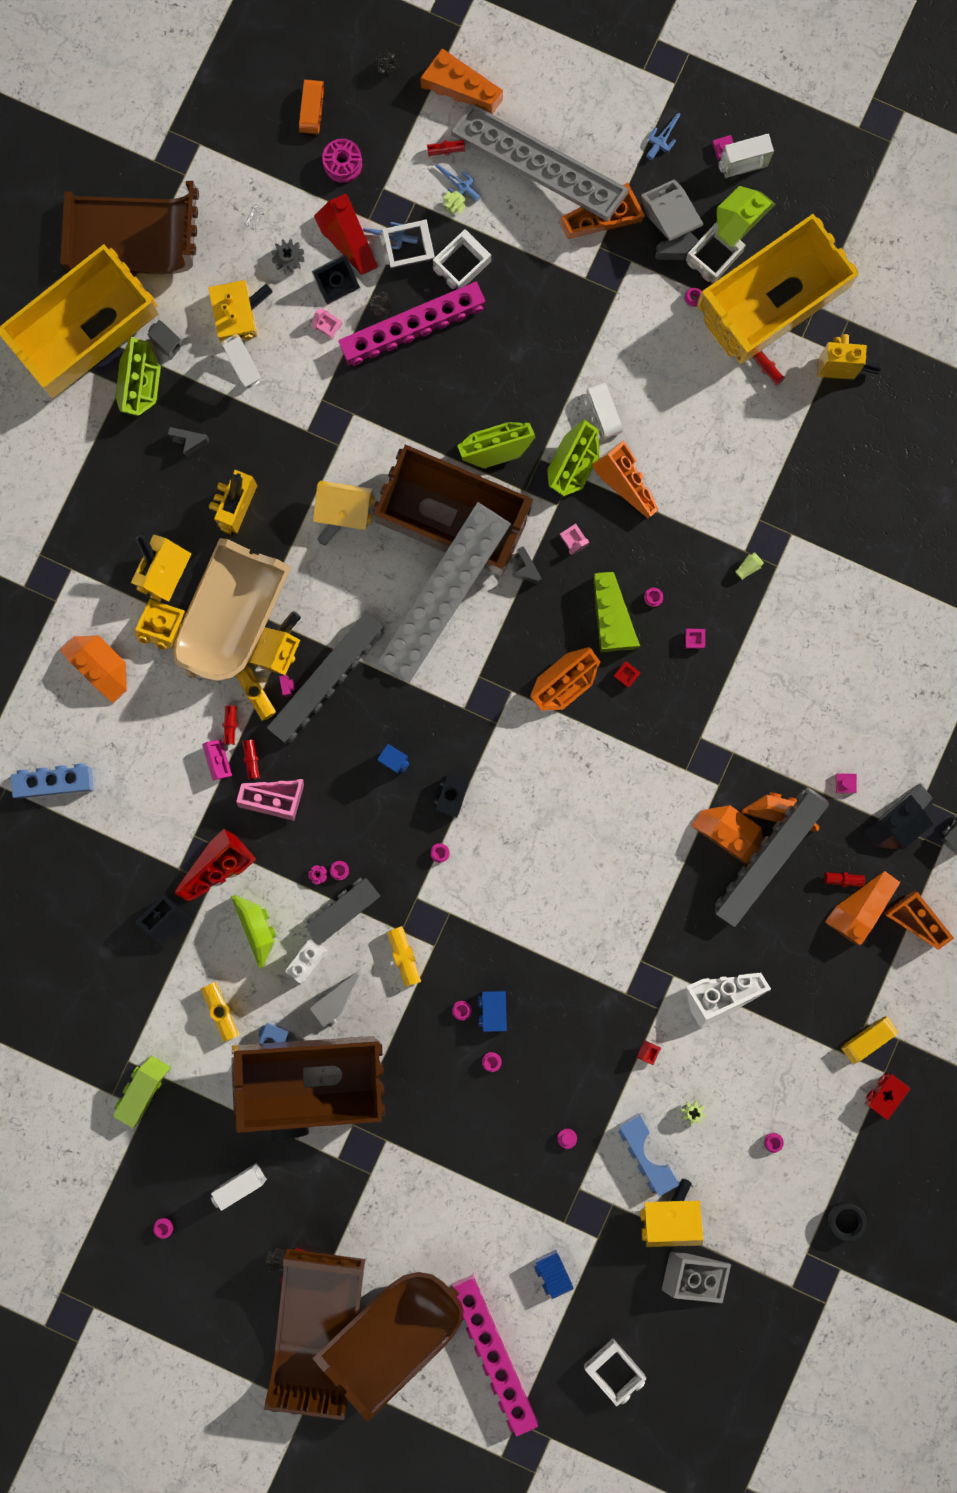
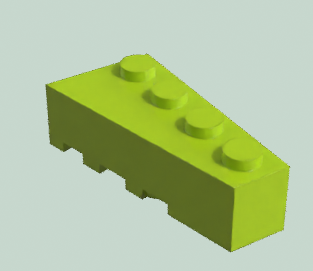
[593,572,640,652]

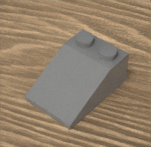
[309,971,361,1027]
[662,1251,731,1303]

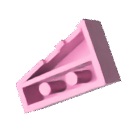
[236,779,304,821]

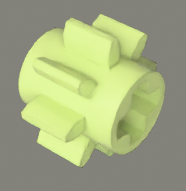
[443,190,465,215]
[681,1100,706,1125]

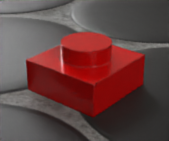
[614,661,641,688]
[637,1040,661,1065]

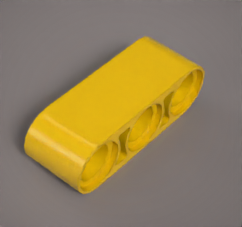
[841,1016,898,1064]

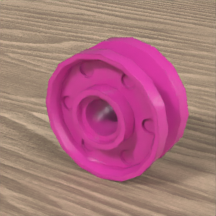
[322,139,362,183]

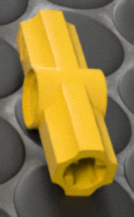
[235,664,277,721]
[387,926,421,987]
[200,982,240,1042]

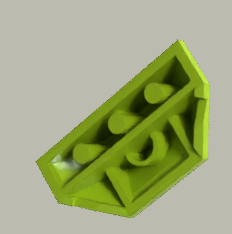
[717,186,775,248]
[115,337,161,416]
[547,420,599,496]
[457,422,535,468]
[231,895,277,969]

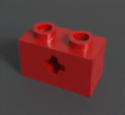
[864,1072,911,1120]

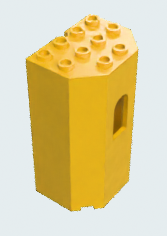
[697,214,859,364]
[0,244,159,399]

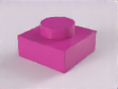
[712,135,733,160]
[685,629,705,649]
[279,675,295,697]
[836,773,857,793]

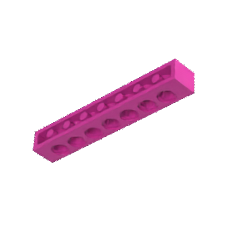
[338,281,486,366]
[452,1274,538,1437]

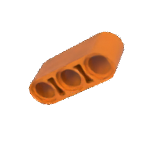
[299,80,324,134]

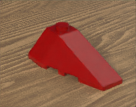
[314,194,378,275]
[175,829,256,902]

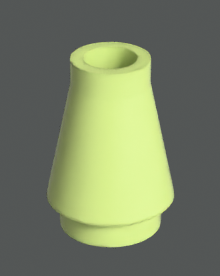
[735,552,764,580]

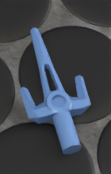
[646,113,680,160]
[435,164,481,202]
[363,222,418,250]

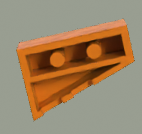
[884,890,954,950]

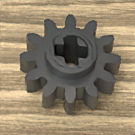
[271,239,305,273]

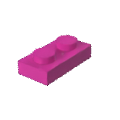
[202,739,232,781]

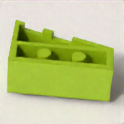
[113,1055,171,1128]

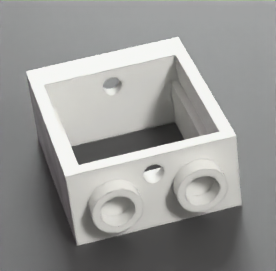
[719,133,774,178]
[379,219,435,269]
[686,222,746,283]
[433,229,491,290]
[220,334,262,388]
[285,939,328,984]
[211,1163,267,1211]
[584,1338,646,1406]

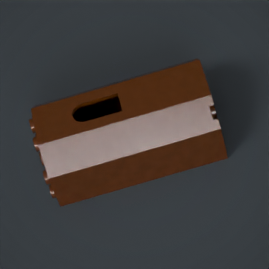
[372,444,533,576]
[231,1036,385,1133]

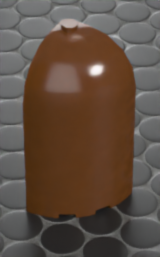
[313,1272,464,1422]

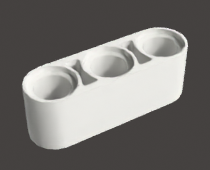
[587,382,623,439]

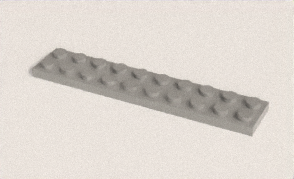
[451,104,628,221]
[377,502,511,683]

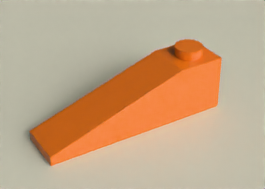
[592,440,658,518]

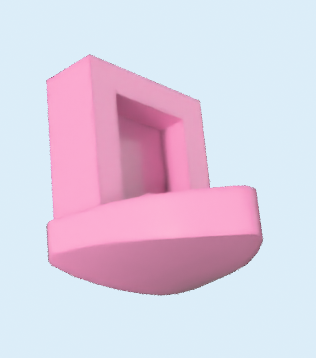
[312,308,343,339]
[560,524,590,555]

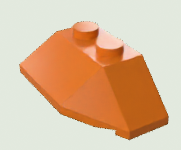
[60,635,127,704]
[530,647,600,711]
[740,793,819,832]
[691,805,763,866]

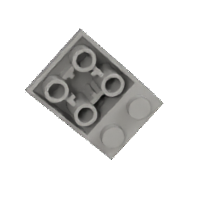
[641,179,703,241]

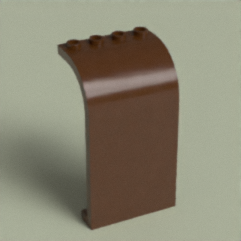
[60,181,199,274]
[264,1249,365,1420]

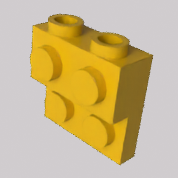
[135,599,185,650]

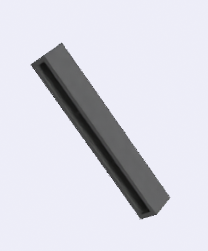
[267,611,385,744]
[715,787,829,927]

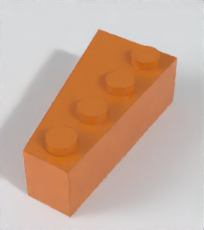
[421,49,503,114]
[559,182,645,239]

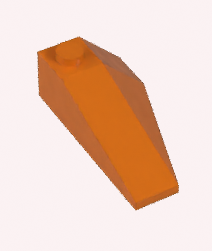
[825,871,900,945]

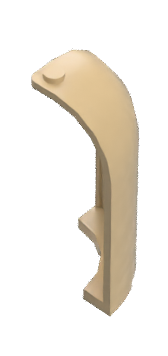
[173,538,291,681]

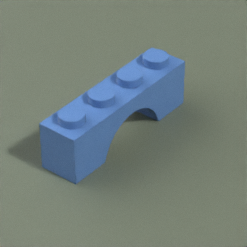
[618,1113,679,1196]

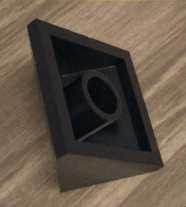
[312,254,360,304]

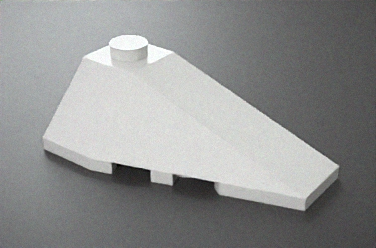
[686,973,771,1028]

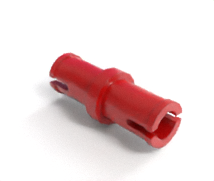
[427,139,465,157]
[752,350,785,386]
[222,705,238,745]
[242,740,260,780]
[824,872,865,887]

